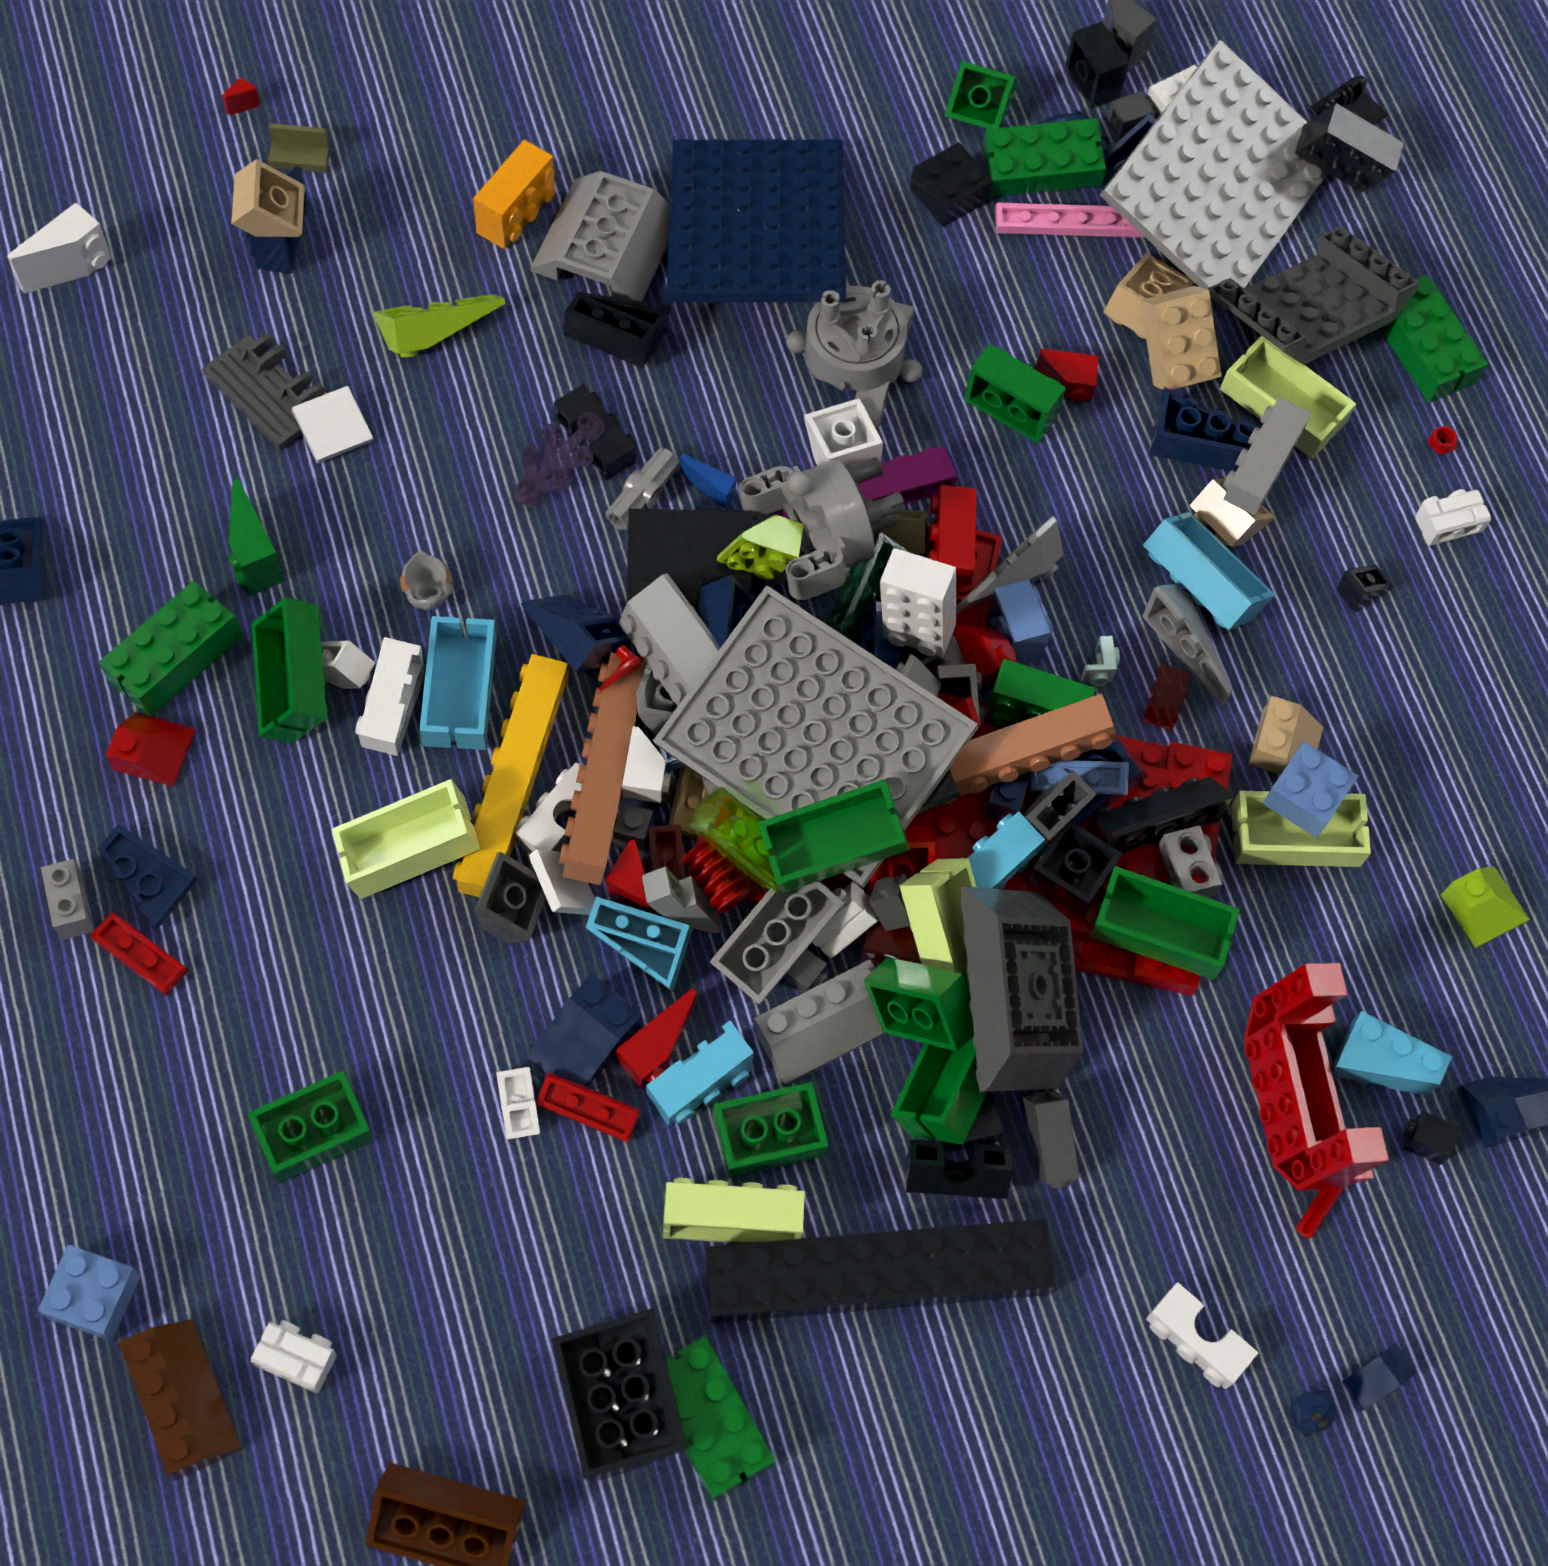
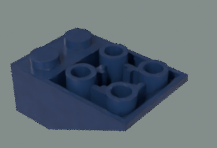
[521,595,632,672]

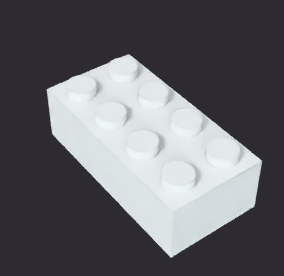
[880,548,956,657]

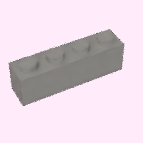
[1223,397,1312,516]

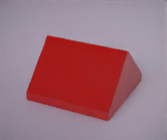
[605,840,656,915]

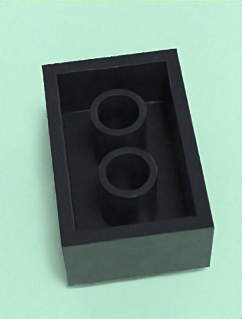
[1294,103,1404,192]

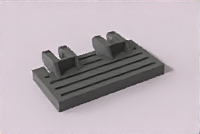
[202,333,325,451]

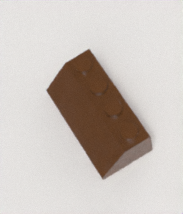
[118,1319,243,1481]
[365,1462,526,1566]

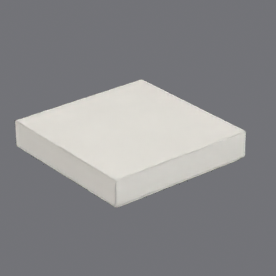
[292,386,373,464]
[529,849,595,915]

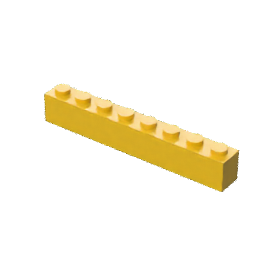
[453,654,569,897]

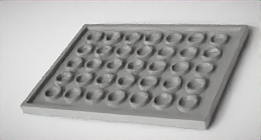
[1100,40,1327,311]
[653,585,979,888]

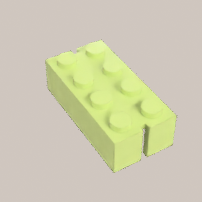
[1220,336,1356,459]
[332,779,480,899]
[1231,791,1371,867]
[899,858,976,996]
[663,1178,805,1243]

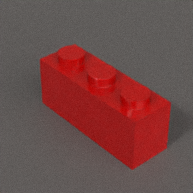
[928,485,976,584]

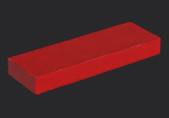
[90,911,189,996]
[536,1072,642,1142]

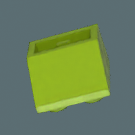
[717,514,804,580]

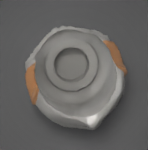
[400,551,453,611]

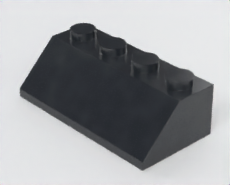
[1087,777,1233,854]

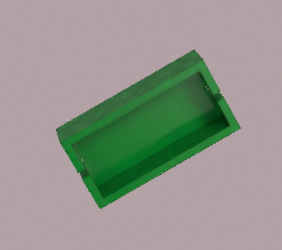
[983,118,1106,197]
[1379,274,1488,403]
[98,581,244,717]
[251,597,328,743]
[758,779,910,893]
[1089,866,1240,980]
[891,1037,987,1145]
[666,1336,776,1503]

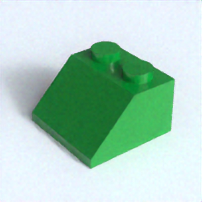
[944,61,1018,129]

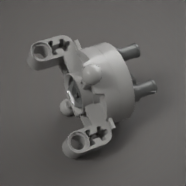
[739,457,905,600]

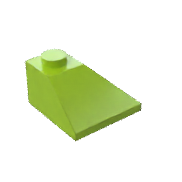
[1441,866,1530,948]

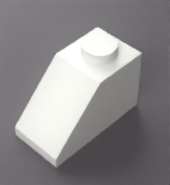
[321,640,375,689]
[622,726,671,803]

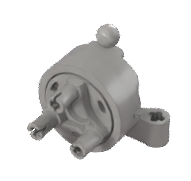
[786,280,922,428]

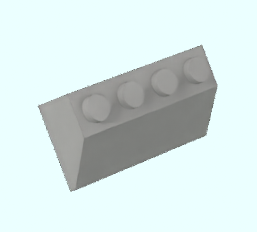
[618,573,720,706]
[710,881,845,1005]
[753,959,886,1086]

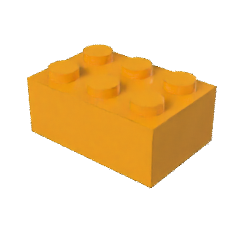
[473,139,556,250]

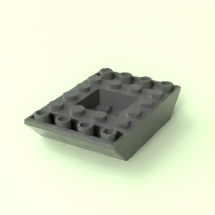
[960,887,1083,1092]

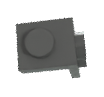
[932,659,984,722]

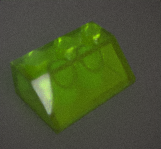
[689,786,781,893]

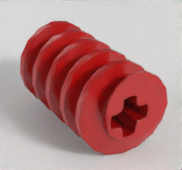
[683,841,750,915]

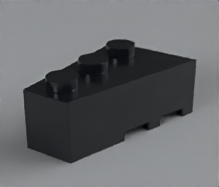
[563,292,670,368]

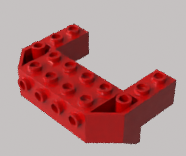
[1244,963,1389,1191]

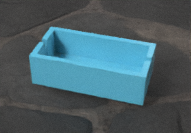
[1143,512,1275,630]
[419,616,497,750]

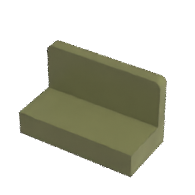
[268,123,331,173]
[873,510,929,554]

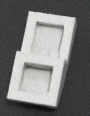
[496,1067,540,1139]

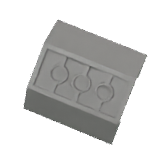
[530,171,670,304]

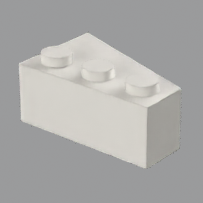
[355,637,426,756]

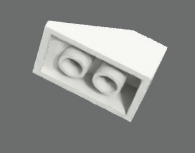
[7,203,111,293]

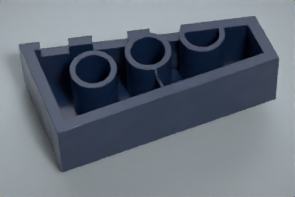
[1150,387,1262,472]

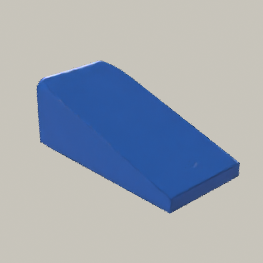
[680,454,736,509]

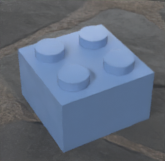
[986,579,1052,665]
[1262,741,1359,838]
[38,1245,141,1342]

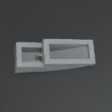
[642,866,722,933]

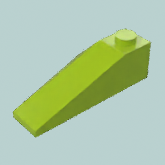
[374,294,505,357]

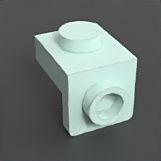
[1081,636,1120,686]

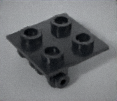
[1311,75,1389,126]

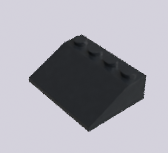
[627,508,752,605]
[551,1308,688,1482]

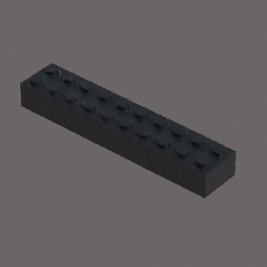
[705,1219,1056,1324]

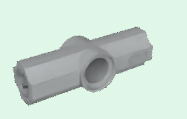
[606,448,680,530]

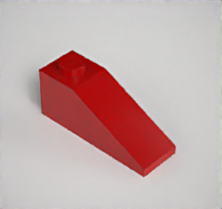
[616,988,697,1088]

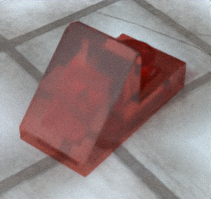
[1143,664,1191,731]

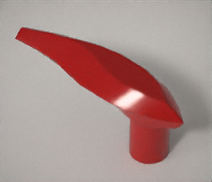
[599,645,643,691]

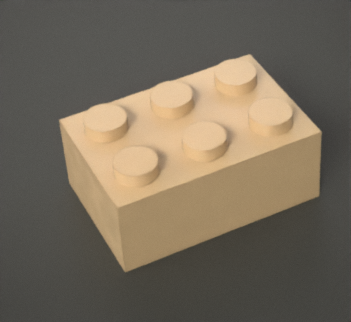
[1140,286,1221,390]

